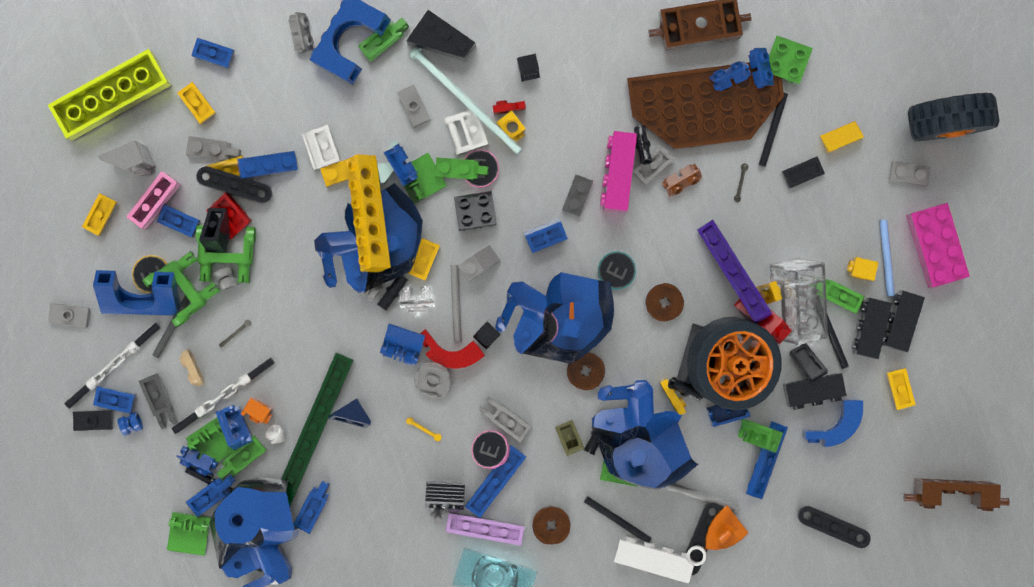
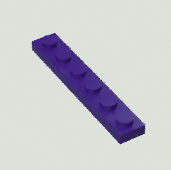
[697,220,773,324]

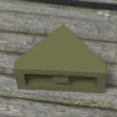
[555,420,585,456]

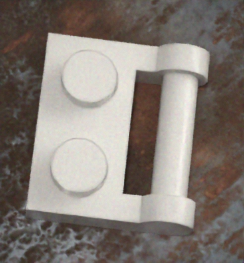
[444,110,489,156]

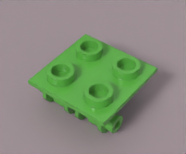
[769,36,813,84]
[404,153,447,204]
[185,417,237,462]
[167,512,210,556]

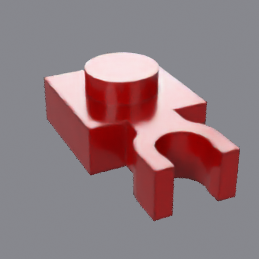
[492,100,526,115]

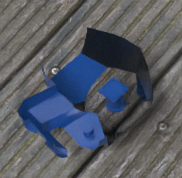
[314,183,423,293]
[495,272,614,364]
[592,380,699,490]
[209,477,301,587]

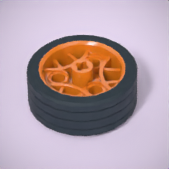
[687,317,782,410]

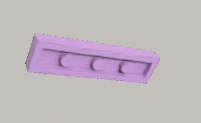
[445,512,525,546]

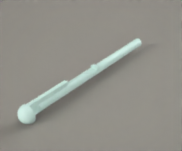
[410,47,522,155]

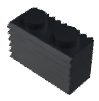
[425,481,465,512]

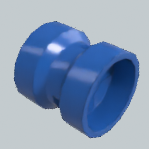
[117,412,143,436]

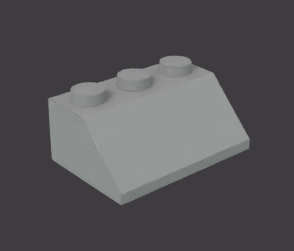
[98,140,155,176]

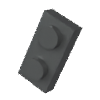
[562,174,593,217]

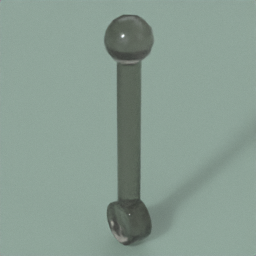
[734,163,749,203]
[219,319,251,348]

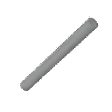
[450,265,461,342]
[664,483,739,513]

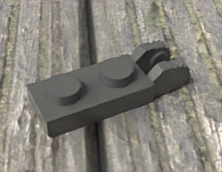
[139,373,178,430]

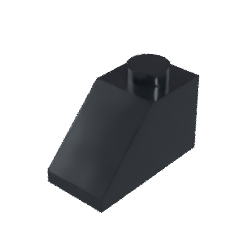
[199,208,230,253]

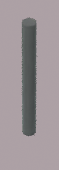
[152,295,190,358]

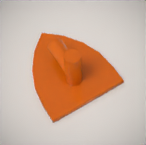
[705,505,748,550]

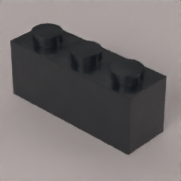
[882,290,925,352]
[851,298,892,359]
[783,373,847,410]

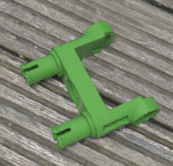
[196,225,256,283]
[142,251,220,328]

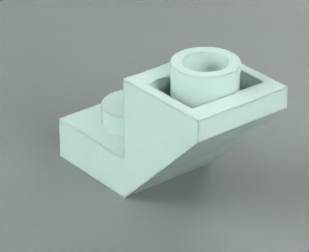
[378,142,399,184]

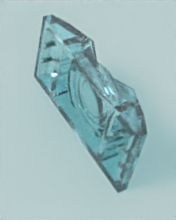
[452,548,537,587]

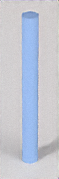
[879,220,895,296]

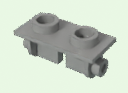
[288,12,314,53]

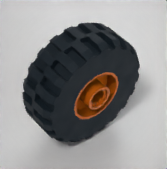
[907,92,1000,141]

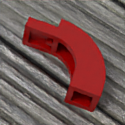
[420,329,485,369]

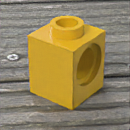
[496,110,526,142]
[847,257,879,281]

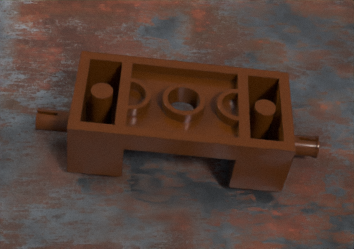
[648,0,752,51]
[903,478,1010,511]

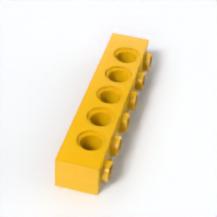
[346,154,391,272]

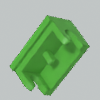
[738,419,783,453]

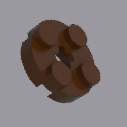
[645,283,684,322]
[567,352,605,390]
[532,505,571,545]

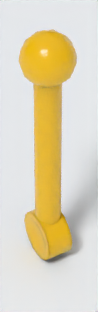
[406,417,441,441]

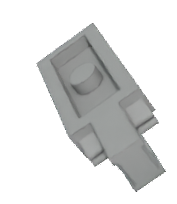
[186,136,241,161]

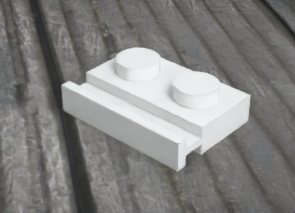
[302,125,341,170]

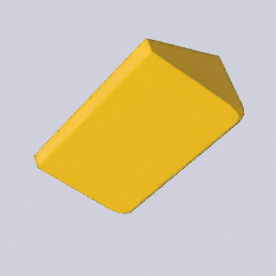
[820,121,864,153]

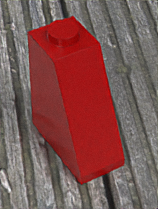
[734,298,792,345]

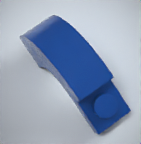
[802,400,863,447]

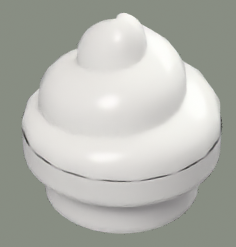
[265,425,285,444]

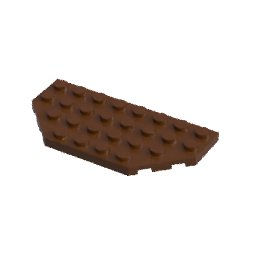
[627,62,784,150]

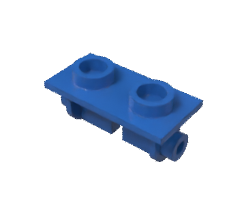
[748,48,774,89]
[709,61,751,91]
[384,144,418,186]
[176,446,218,476]

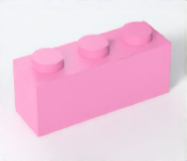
[127,171,181,230]

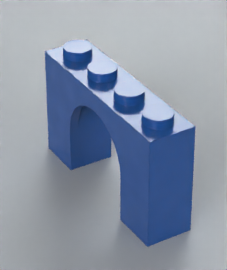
[309,0,391,86]
[93,270,180,316]

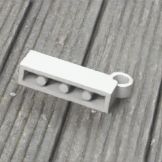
[614,536,707,584]

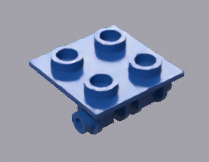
[380,324,425,366]

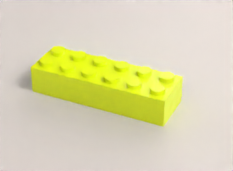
[48,49,172,141]

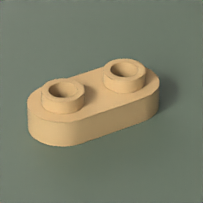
[179,349,205,387]

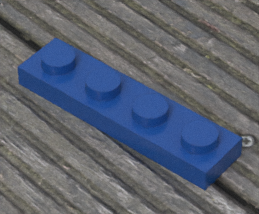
[746,421,788,499]
[465,445,527,518]

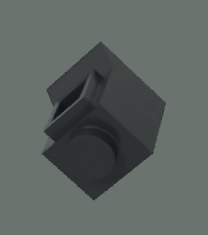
[517,53,540,82]
[473,321,501,350]

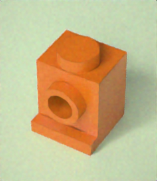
[241,397,273,424]

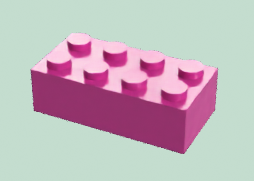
[600,131,637,213]
[906,203,970,288]

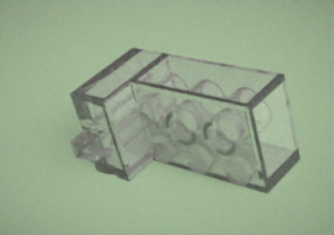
[770,258,828,345]

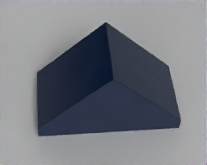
[329,398,371,428]

